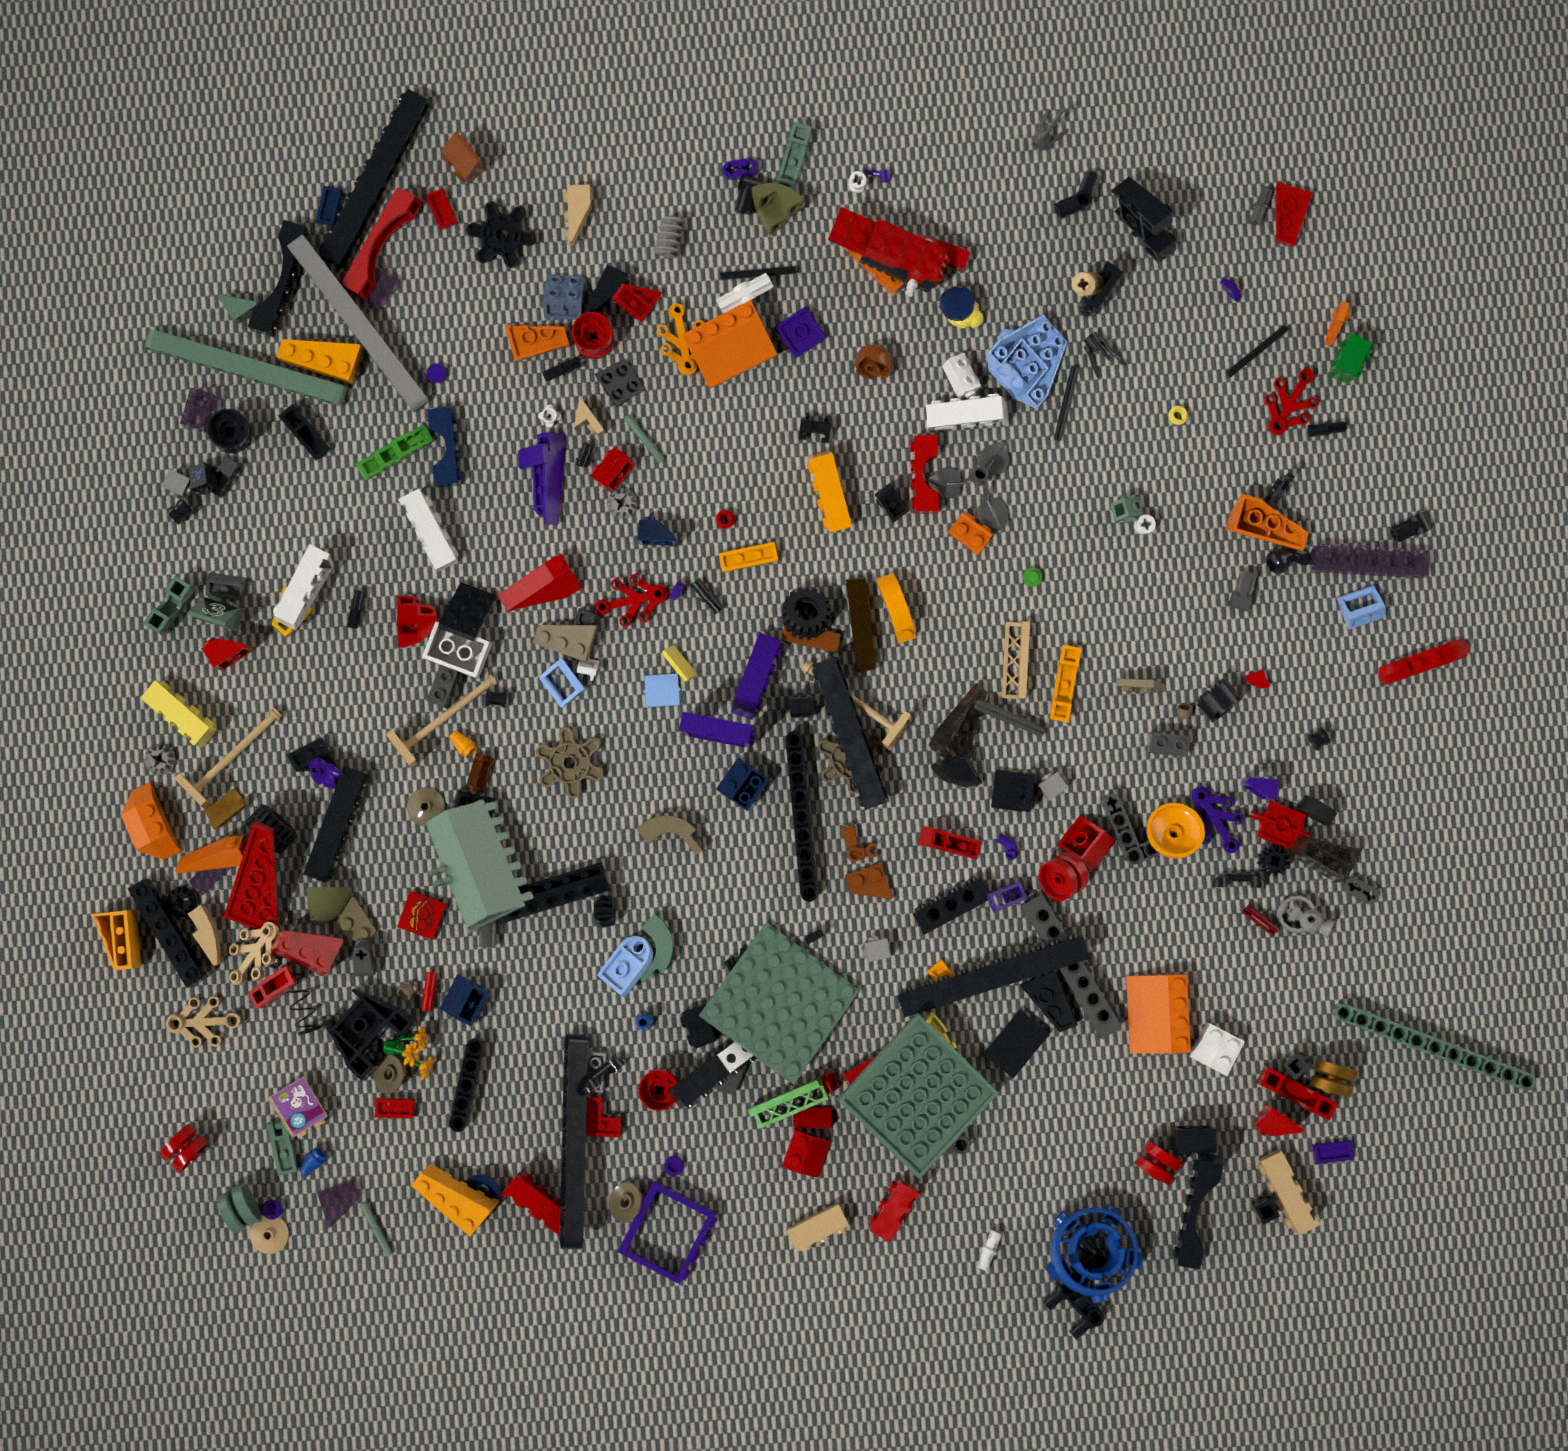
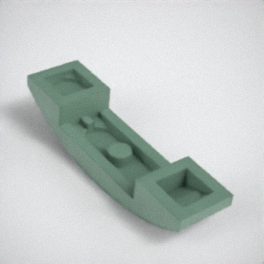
[776,122,812,190]

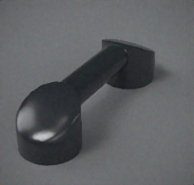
[1212,874,1266,888]
[582,1058,625,1095]

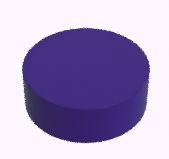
[427,363,446,384]
[668,581,684,601]
[664,1156,684,1176]
[262,1200,282,1220]

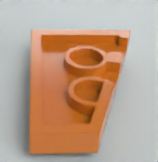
[504,325,570,362]

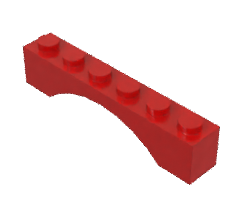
[341,187,423,300]

